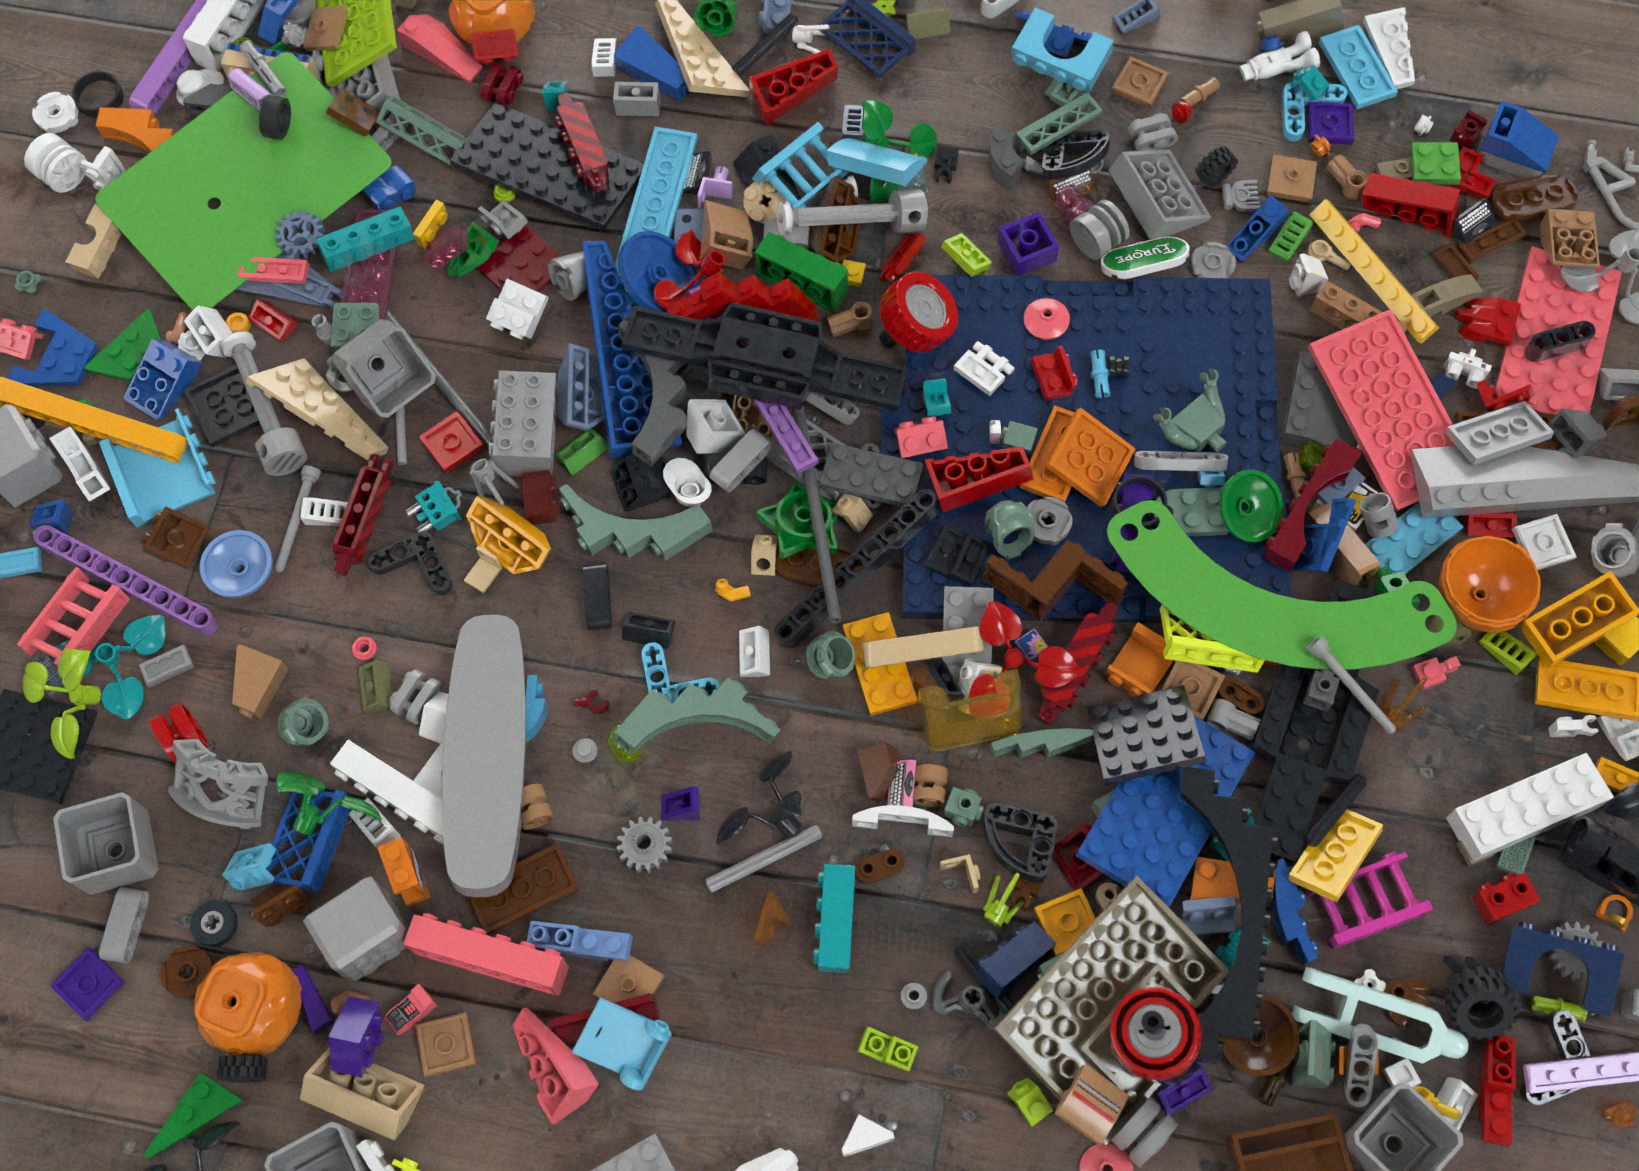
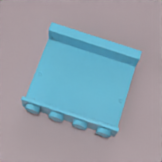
[99,408,216,527]

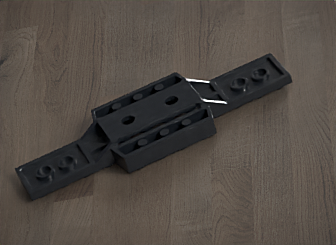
[622,302,908,411]
[1251,579,1380,865]

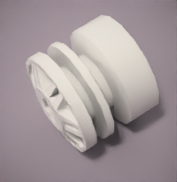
[24,133,87,193]

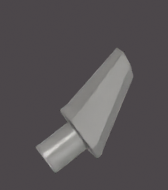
[1022,157,1043,175]

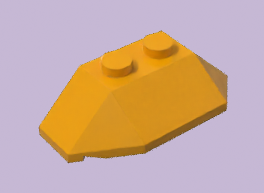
[466,496,551,574]

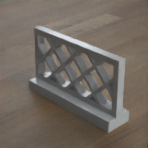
[765,415,845,502]

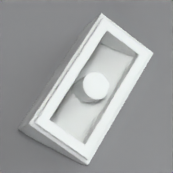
[739,626,770,677]
[1436,1077,1478,1131]

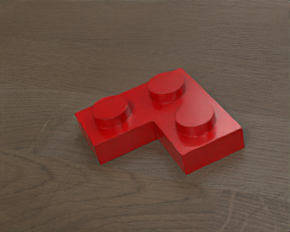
[1445,146,1497,200]

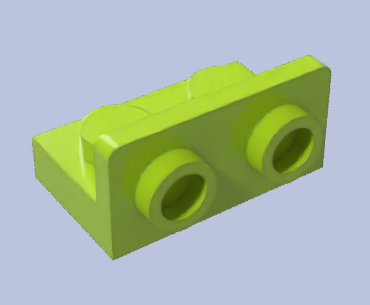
[941,233,992,277]

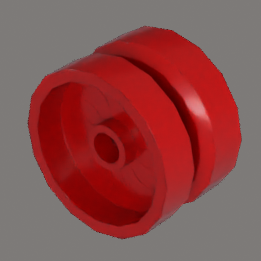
[149,701,210,764]

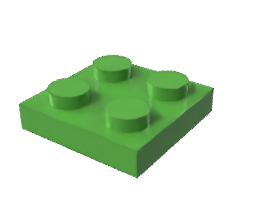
[1411,142,1461,185]

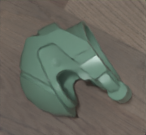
[985,500,1035,559]
[806,630,855,679]
[278,697,329,746]

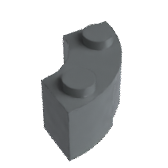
[988,125,1023,191]

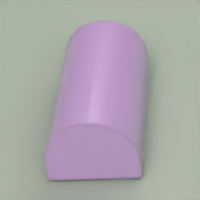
[228,68,273,111]

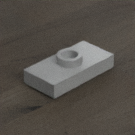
[139,644,195,688]

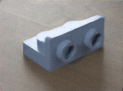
[759,0,792,35]
[1179,896,1236,936]

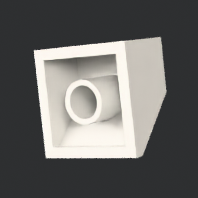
[687,399,746,454]

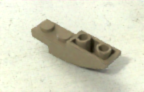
[1393,274,1483,322]

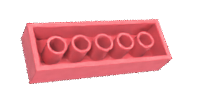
[403,913,569,996]

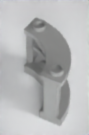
[168,739,268,829]

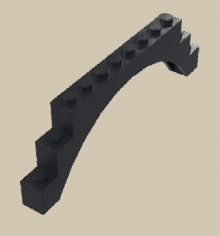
[1148,767,1278,1087]

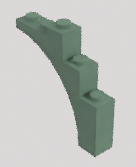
[559,484,713,561]
[613,677,780,755]

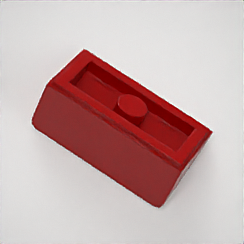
[248,299,299,342]

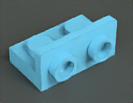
[222,843,276,891]

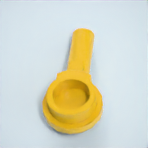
[1412,1086,1460,1121]

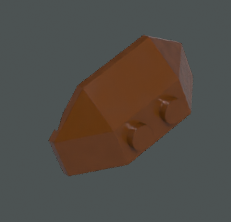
[809,176,861,263]

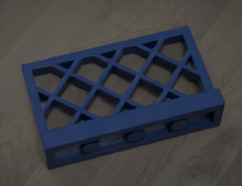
[819,0,915,79]

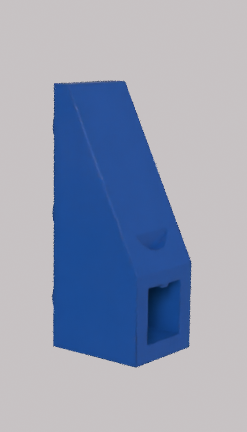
[1227,195,1291,262]

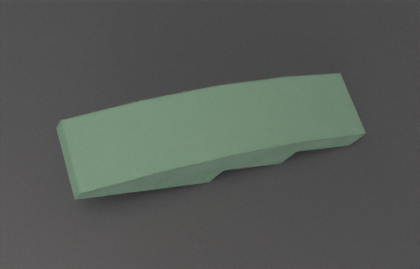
[989,728,1094,759]

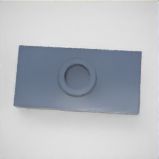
[1316,467,1365,505]

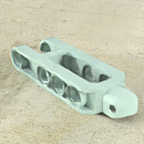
[1292,967,1469,1064]

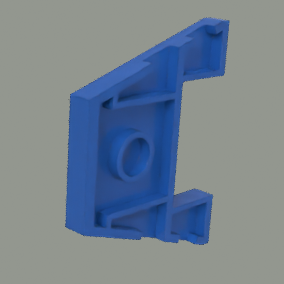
[7,308,99,387]
[1285,498,1356,572]

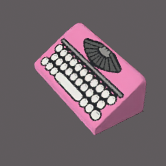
[887,760,916,807]

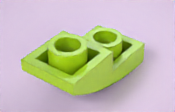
[857,1027,918,1072]

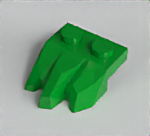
[444,221,499,278]

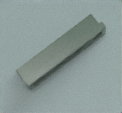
[1015,92,1103,155]
[376,96,466,165]

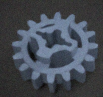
[275,209,326,258]

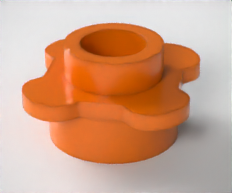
[1310,135,1331,157]

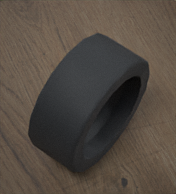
[259,95,291,140]

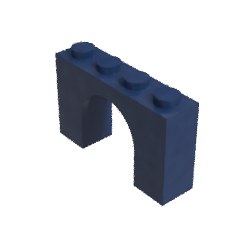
[1502,921,1625,1017]

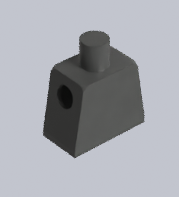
[1547,409,1607,458]

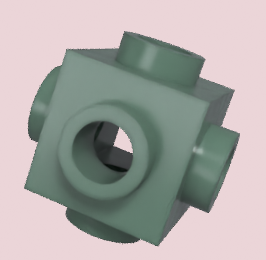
[944,787,984,827]

